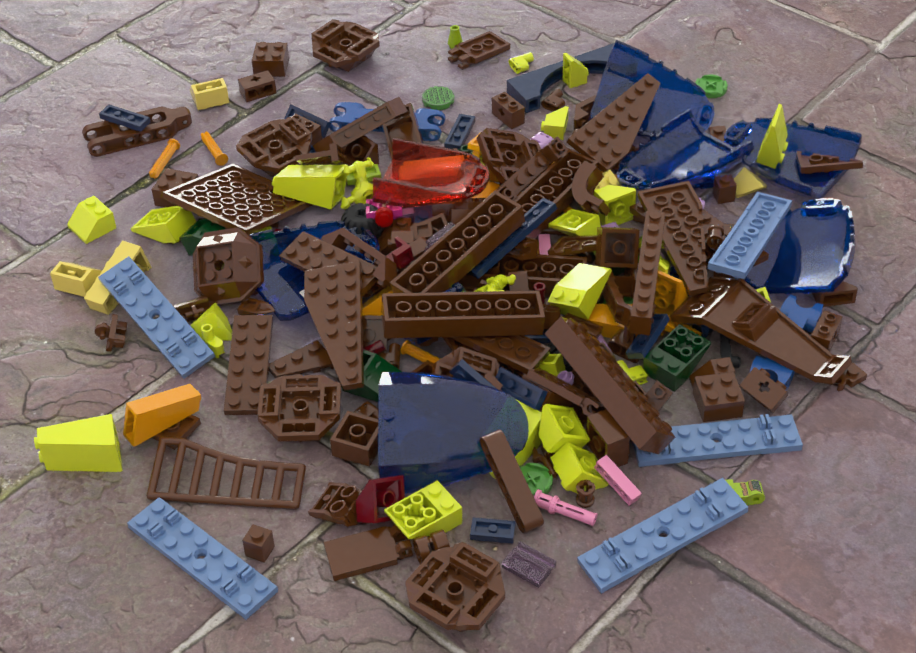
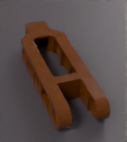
[82,106,192,157]
[599,266,656,332]

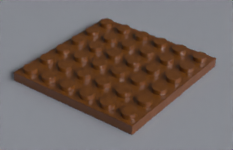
[163,164,313,235]

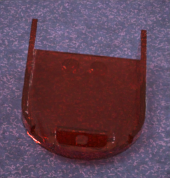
[373,138,489,207]

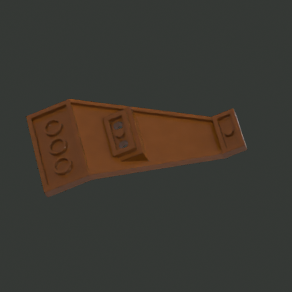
[669,277,852,385]

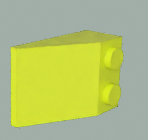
[756,104,788,169]
[130,206,196,244]
[547,263,612,319]

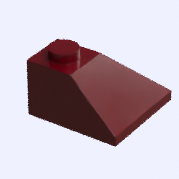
[356,475,405,523]

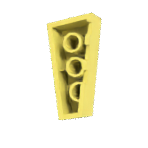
[84,240,152,315]

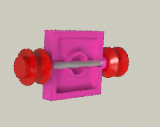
[366,186,403,227]

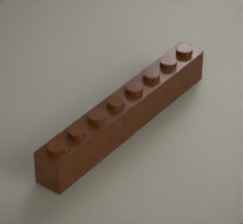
[630,211,665,335]

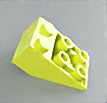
[384,480,462,539]

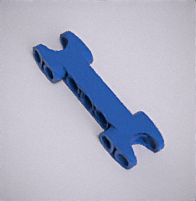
[329,102,446,141]
[749,294,823,391]

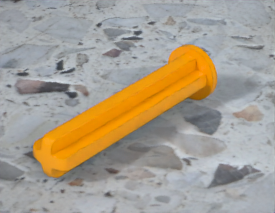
[201,131,228,166]
[149,139,180,179]
[400,340,440,364]

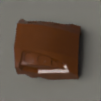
[308,482,362,527]

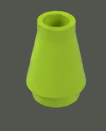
[448,25,463,49]

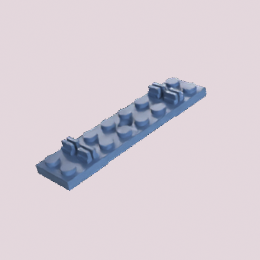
[708,192,792,279]
[98,256,215,379]
[632,414,803,467]
[577,478,748,594]
[127,497,278,620]

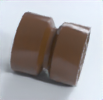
[413,529,450,564]

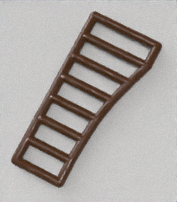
[146,437,306,509]

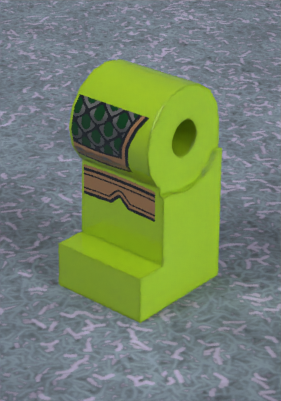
[725,479,765,506]

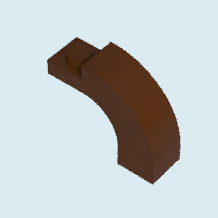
[572,161,611,216]

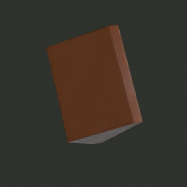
[343,135,379,166]

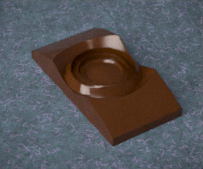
[383,103,426,168]

